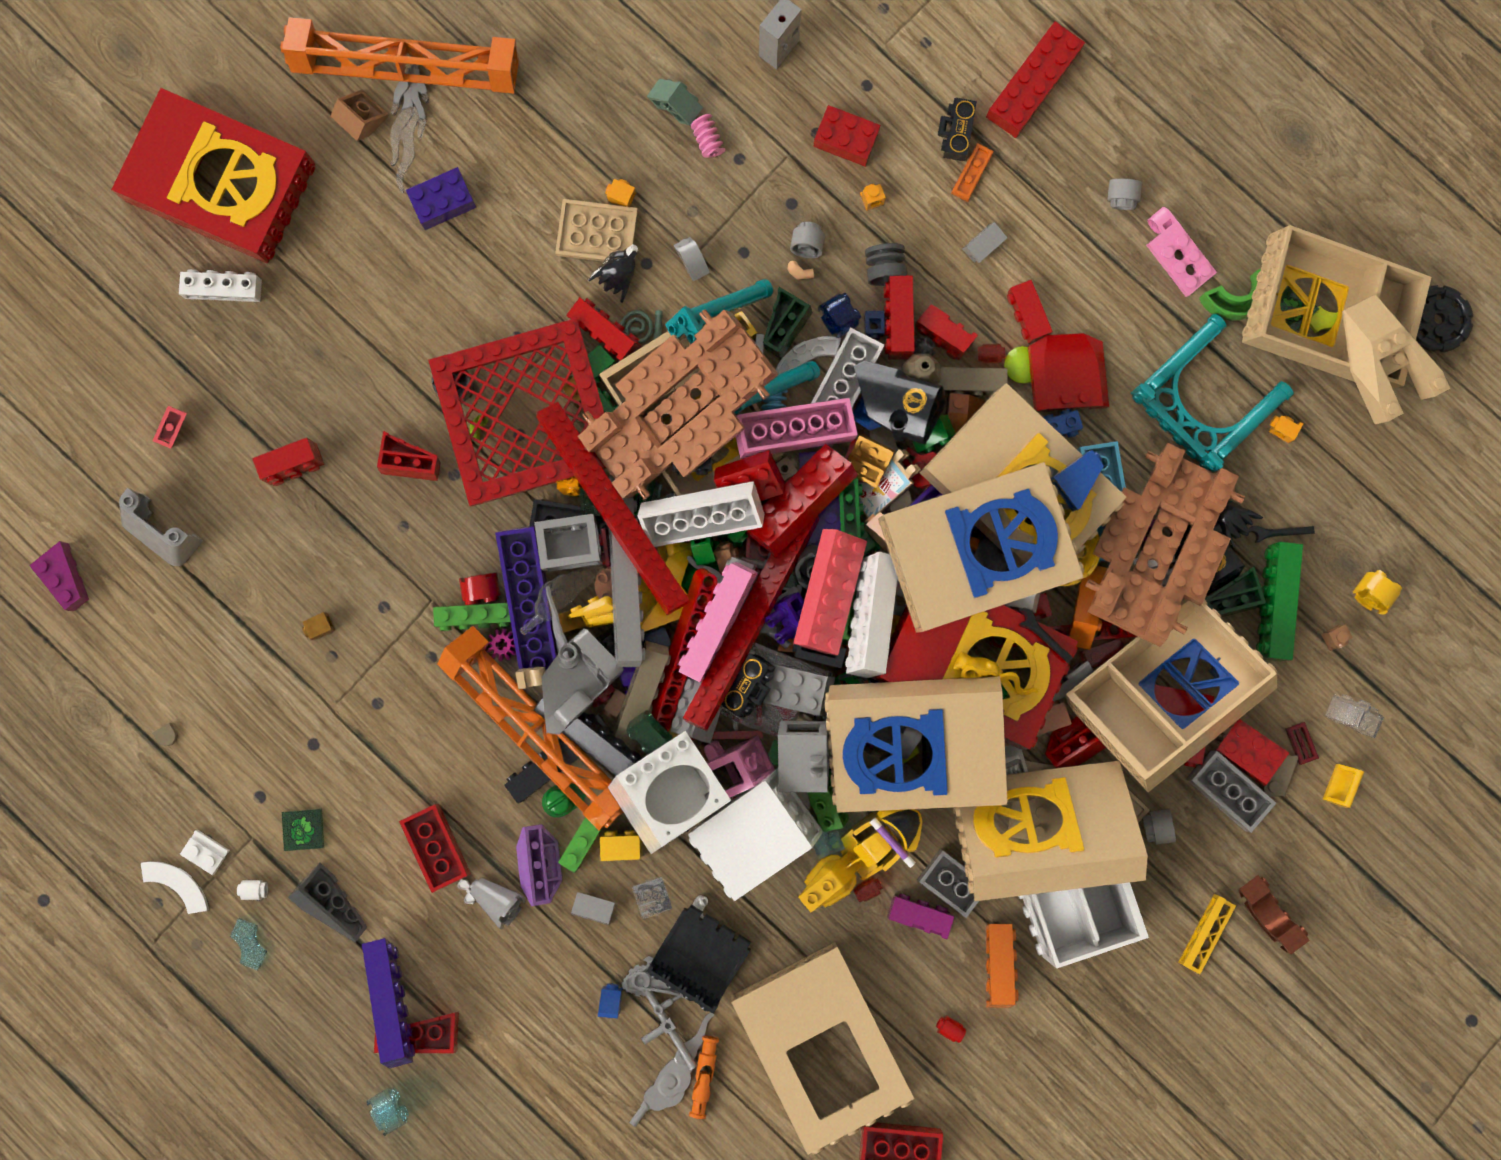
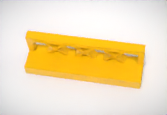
[1178,894,1236,974]

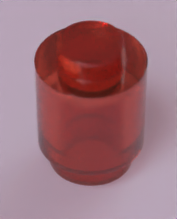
[978,343,1005,364]
[853,876,883,902]

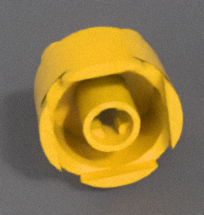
[1353,570,1402,614]

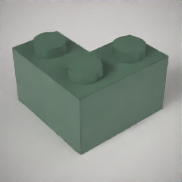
[647,79,703,126]

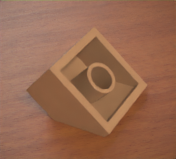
[330,90,389,141]

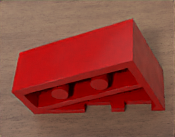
[915,304,978,360]
[377,431,441,481]

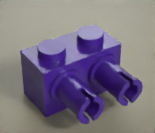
[765,592,804,645]

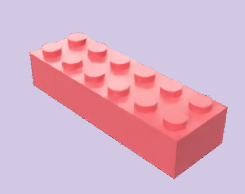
[793,529,867,656]

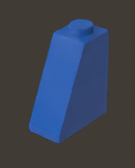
[1051,450,1104,512]

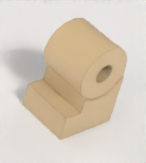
[515,667,546,689]

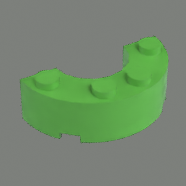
[1199,269,1261,321]

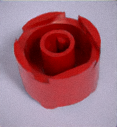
[459,572,501,605]

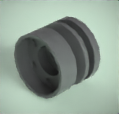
[865,243,907,286]

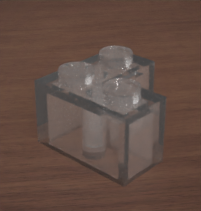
[1325,694,1384,738]

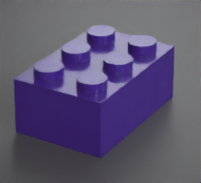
[406,167,477,230]

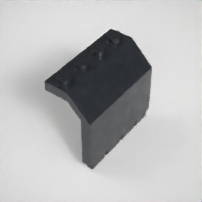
[646,904,751,1014]

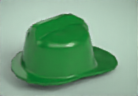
[542,783,586,818]

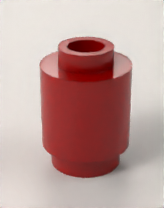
[936,1015,967,1043]

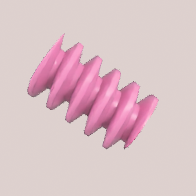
[691,114,725,158]

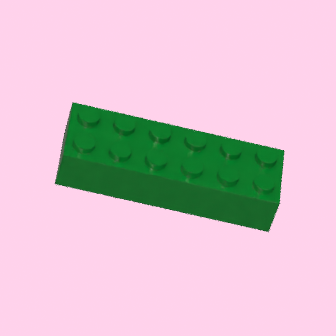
[1256,542,1303,662]

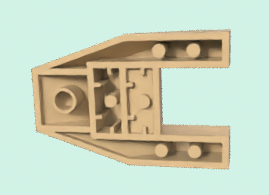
[1342,294,1450,424]

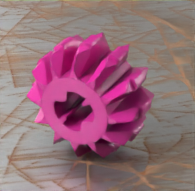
[487,628,516,661]

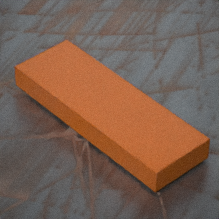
[951,143,994,202]

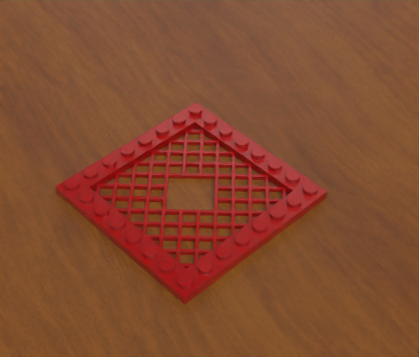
[428,318,606,507]

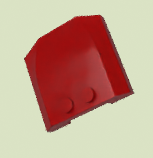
[1028,333,1109,412]

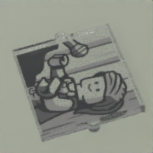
[632,876,673,919]

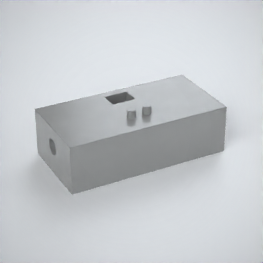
[759,0,802,69]

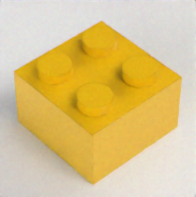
[600,829,643,861]

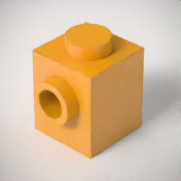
[605,179,636,207]

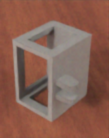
[534,514,602,573]
[778,721,829,792]

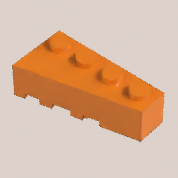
[1069,566,1107,650]
[986,924,1019,1008]

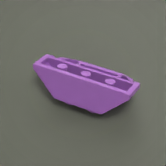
[516,824,562,906]

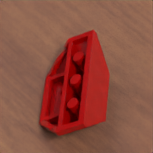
[1045,716,1106,768]

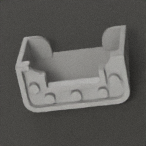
[119,488,203,566]

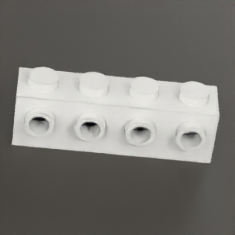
[179,269,262,302]

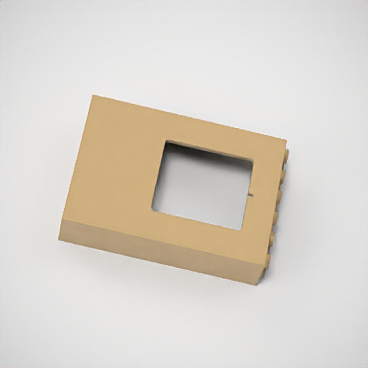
[731,942,914,1155]

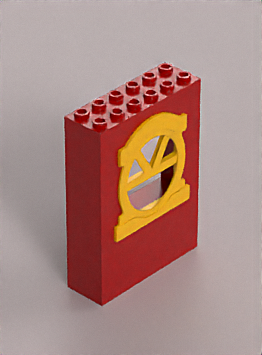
[111,88,316,264]
[872,604,1078,750]

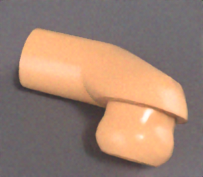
[787,261,814,280]

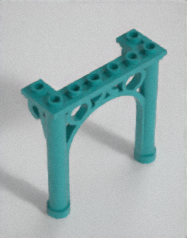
[665,279,820,415]
[1131,314,1294,472]

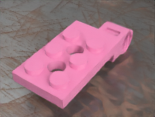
[1146,207,1217,297]

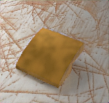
[847,434,895,488]

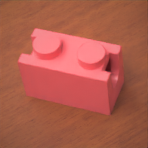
[153,405,187,449]

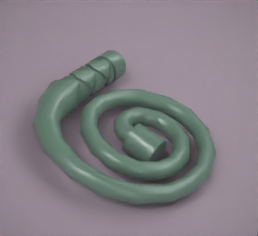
[620,310,663,344]

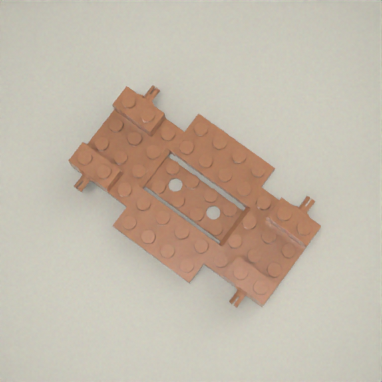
[577,309,779,500]
[1085,443,1245,647]

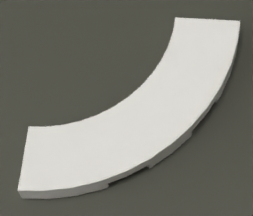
[776,336,841,374]
[141,862,209,914]

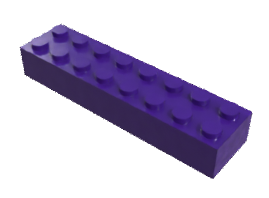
[495,525,558,670]

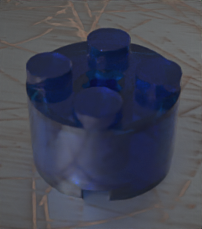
[818,293,861,338]

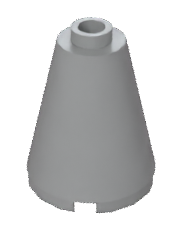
[470,878,525,929]

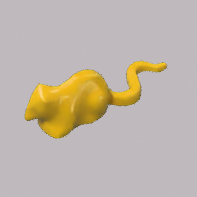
[953,652,1039,695]

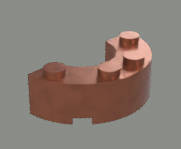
[1238,875,1310,955]

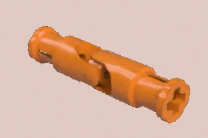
[689,1035,719,1119]

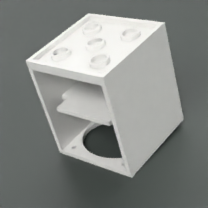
[608,731,731,854]
[688,768,823,901]
[1018,882,1149,968]

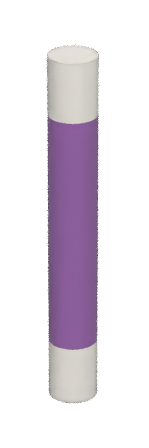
[869,817,916,868]

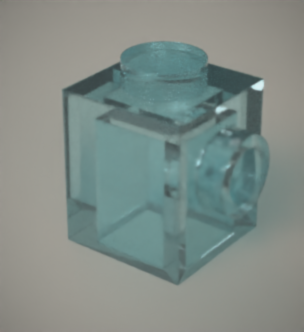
[813,831,845,860]

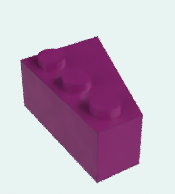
[29,541,89,611]
[887,893,954,939]

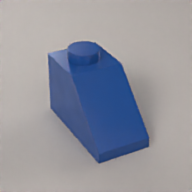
[598,984,623,1019]

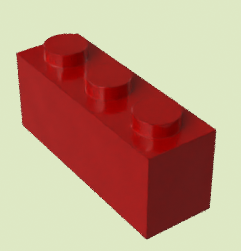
[1007,279,1053,344]

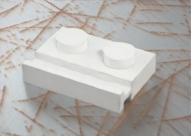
[180,830,230,875]

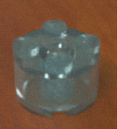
[366,1088,409,1136]

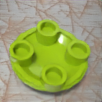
[1004,346,1031,384]

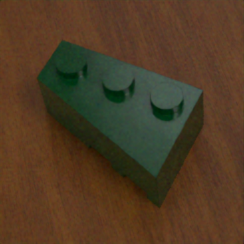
[763,287,813,359]
[1205,567,1266,617]

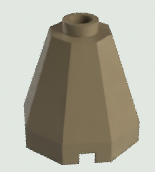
[902,354,941,384]

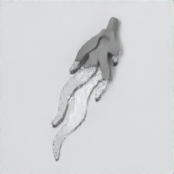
[390,64,429,193]

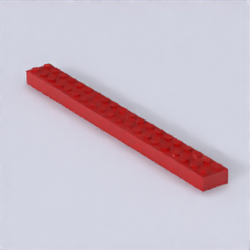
[536,402,689,615]
[683,516,820,731]

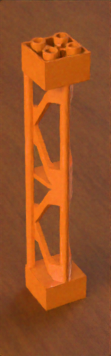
[280,17,519,94]
[437,626,624,831]

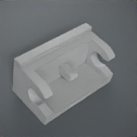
[962,222,1007,263]
[571,892,615,925]

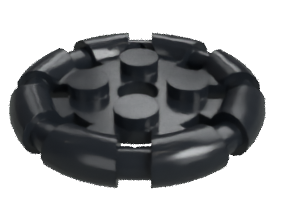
[1416,285,1474,352]

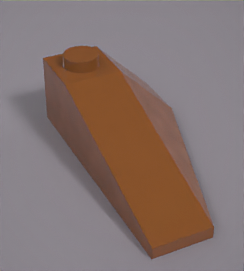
[943,393,985,447]

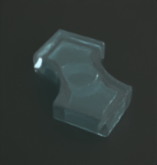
[230,918,267,971]

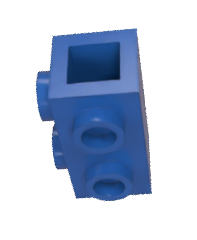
[1043,409,1083,438]

